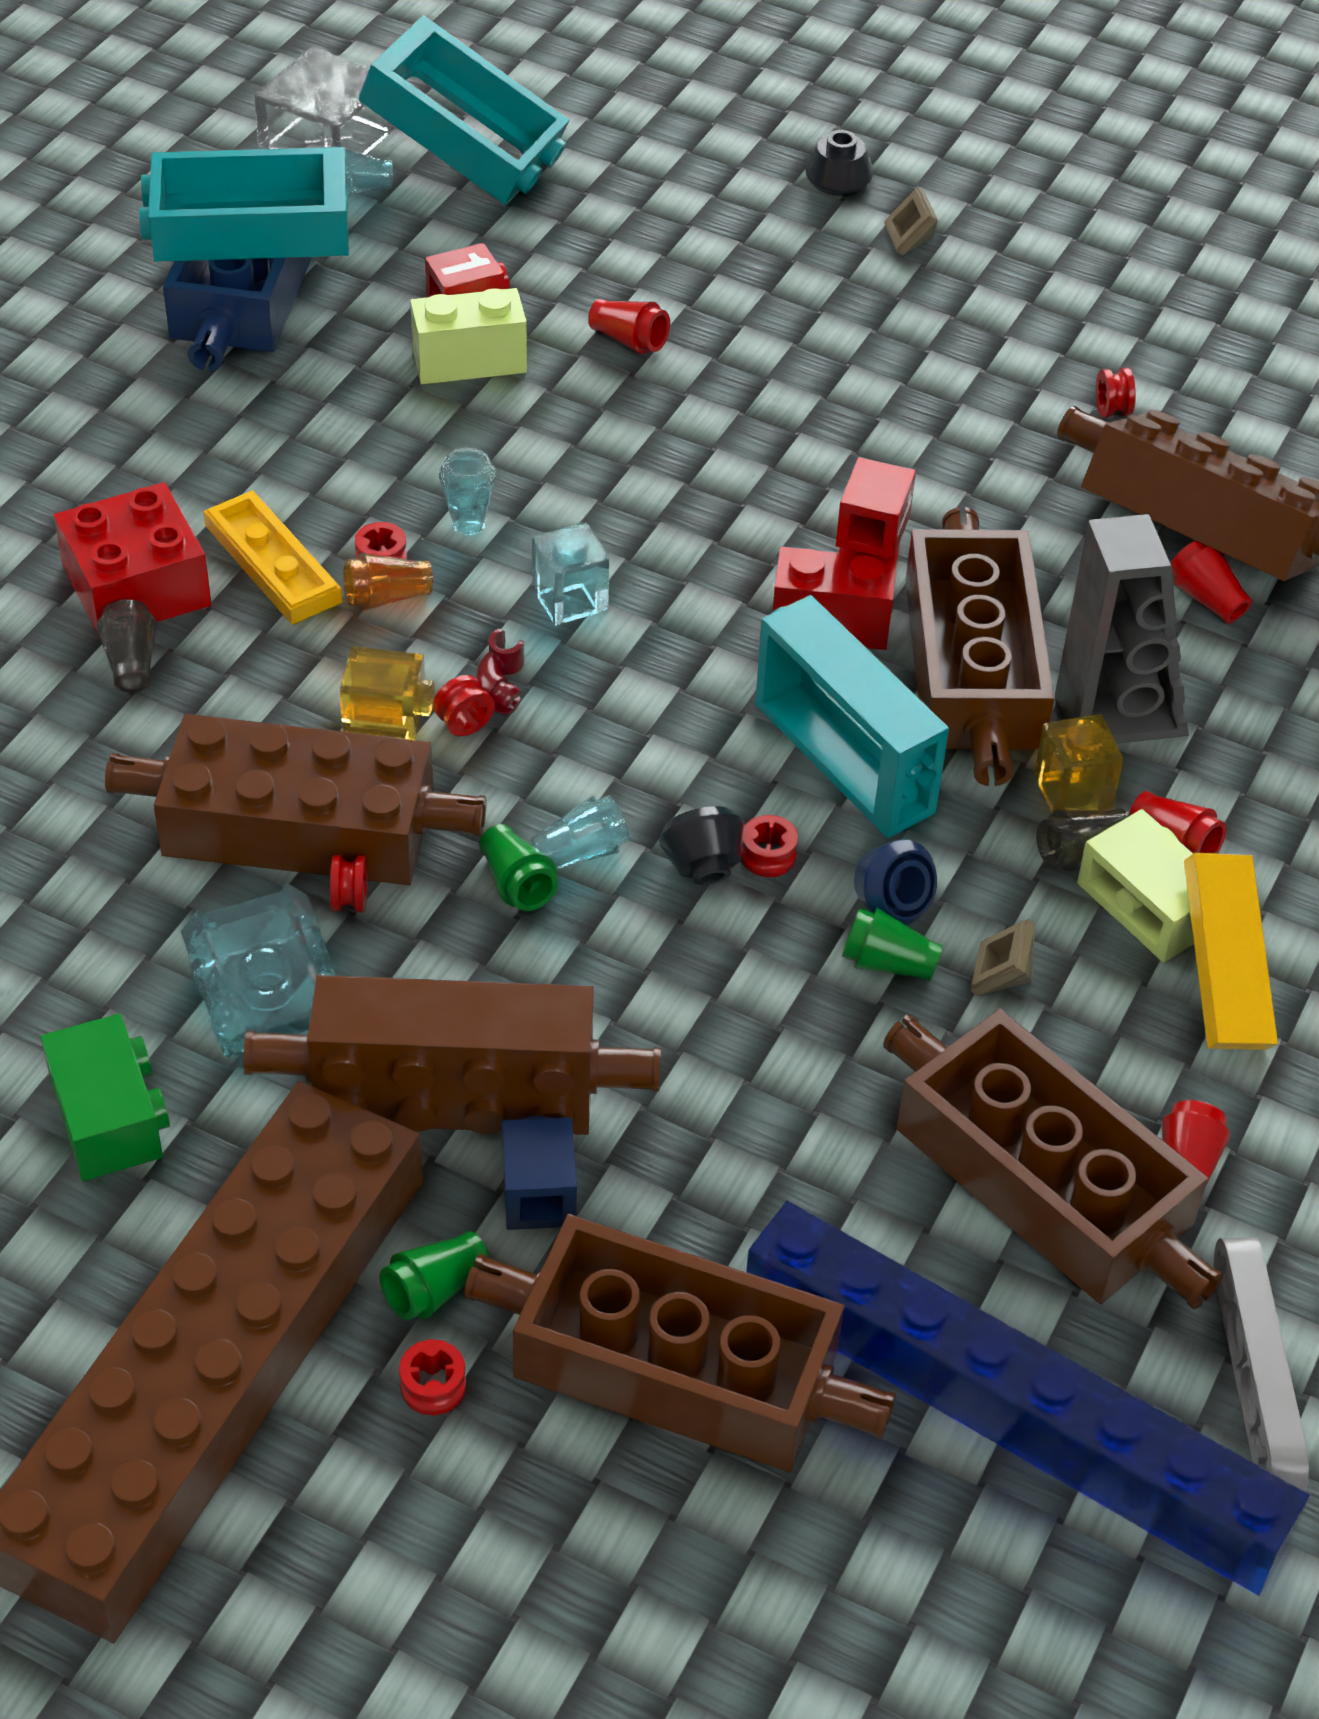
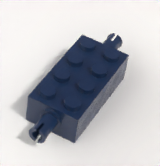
[163,257,312,371]

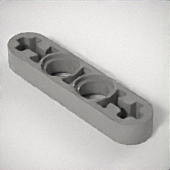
[1214,1237,1309,1496]

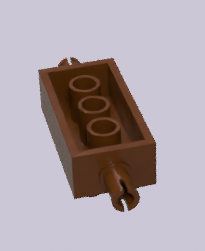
[1057,406,1319,581]
[905,507,1055,786]
[105,713,487,885]
[243,975,661,1135]
[883,1008,1223,1310]
[464,1214,896,1473]

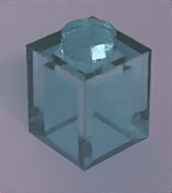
[532,522,609,625]

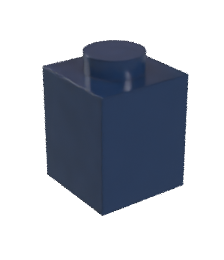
[502,1116,577,1230]

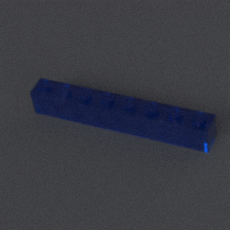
[746,1200,1310,1596]

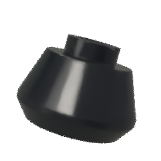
[805,130,873,196]
[659,806,744,885]

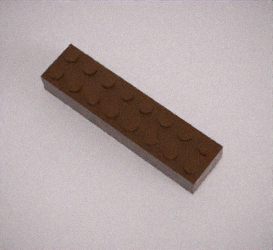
[0,1081,423,1644]

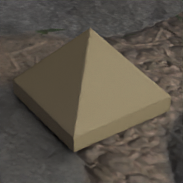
[884,186,938,256]
[971,919,1035,996]

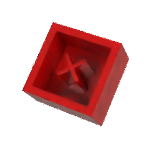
[53,482,212,640]

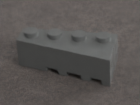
[1054,514,1189,749]

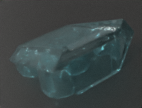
[181,883,337,1058]

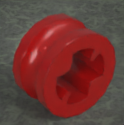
[1096,367,1136,418]
[355,522,407,578]
[433,675,495,737]
[740,815,798,878]
[330,854,368,913]
[399,1339,466,1416]

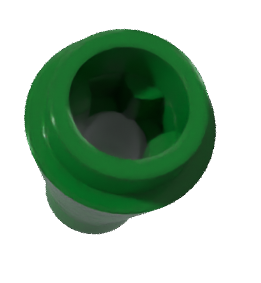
[479,824,558,911]
[841,907,943,982]
[379,1231,490,1320]

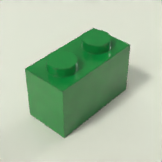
[40,1013,170,1181]

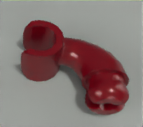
[475,629,524,715]

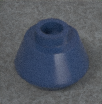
[854,839,937,925]

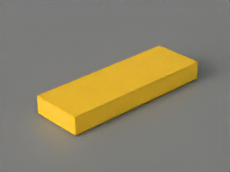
[203,490,342,625]
[1184,853,1278,1050]

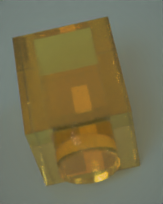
[340,646,435,740]
[1034,714,1124,819]

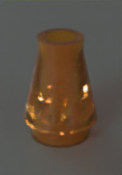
[343,552,433,611]

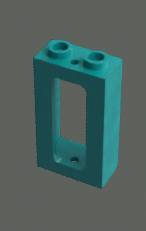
[358,15,570,205]
[139,147,349,262]
[755,595,949,839]

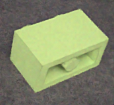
[410,288,527,385]
[1077,809,1194,963]

